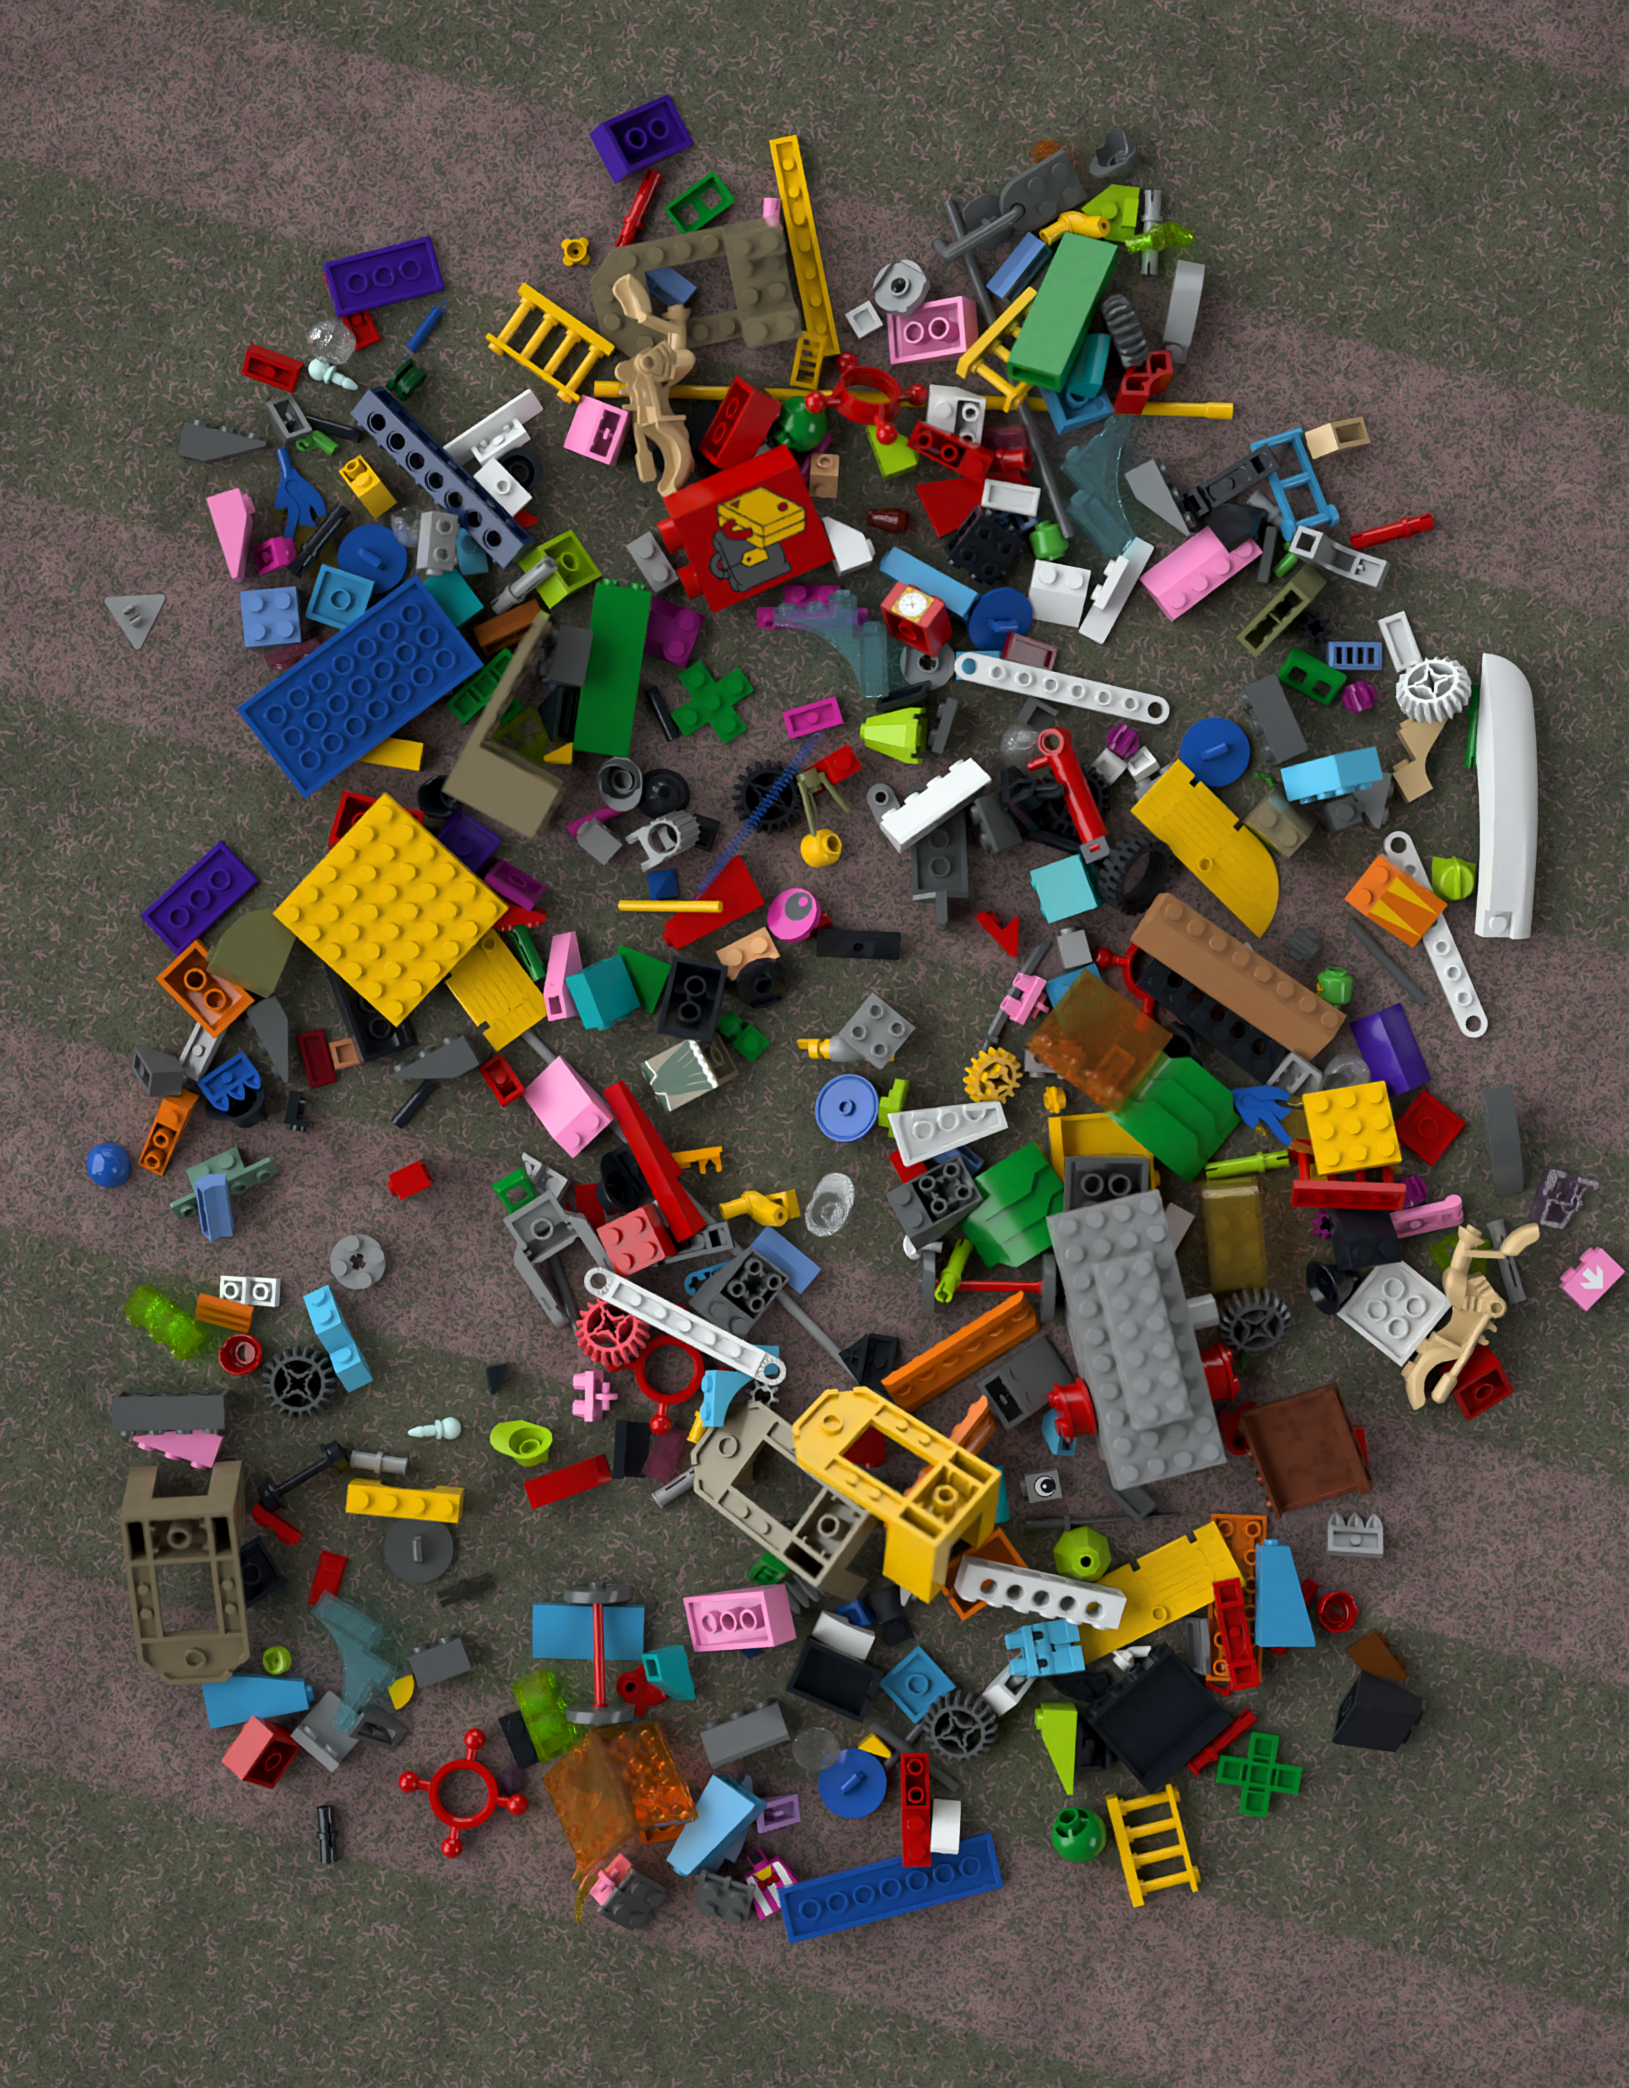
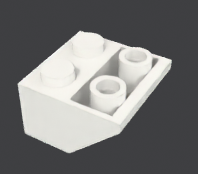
[925,384,986,445]

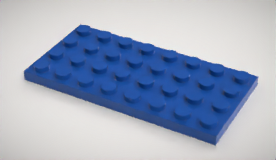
[236,575,484,799]

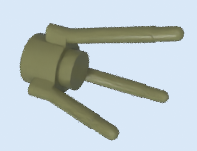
[795,767,851,837]

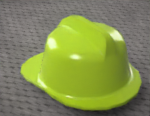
[1432,856,1476,902]
[490,1420,553,1467]

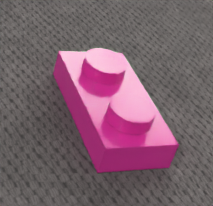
[782,696,843,740]

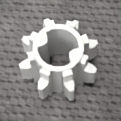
[746,1379,779,1409]

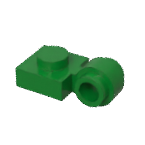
[717,1011,770,1063]

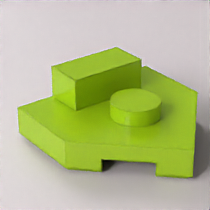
[1081,184,1140,244]
[878,1079,910,1138]

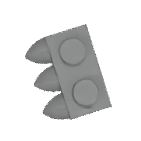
[1326,1511,1383,1558]

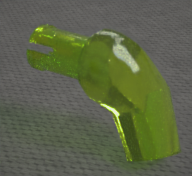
[1125,221,1193,254]

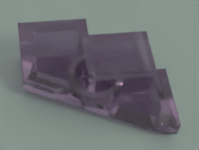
[1528,1166,1599,1229]

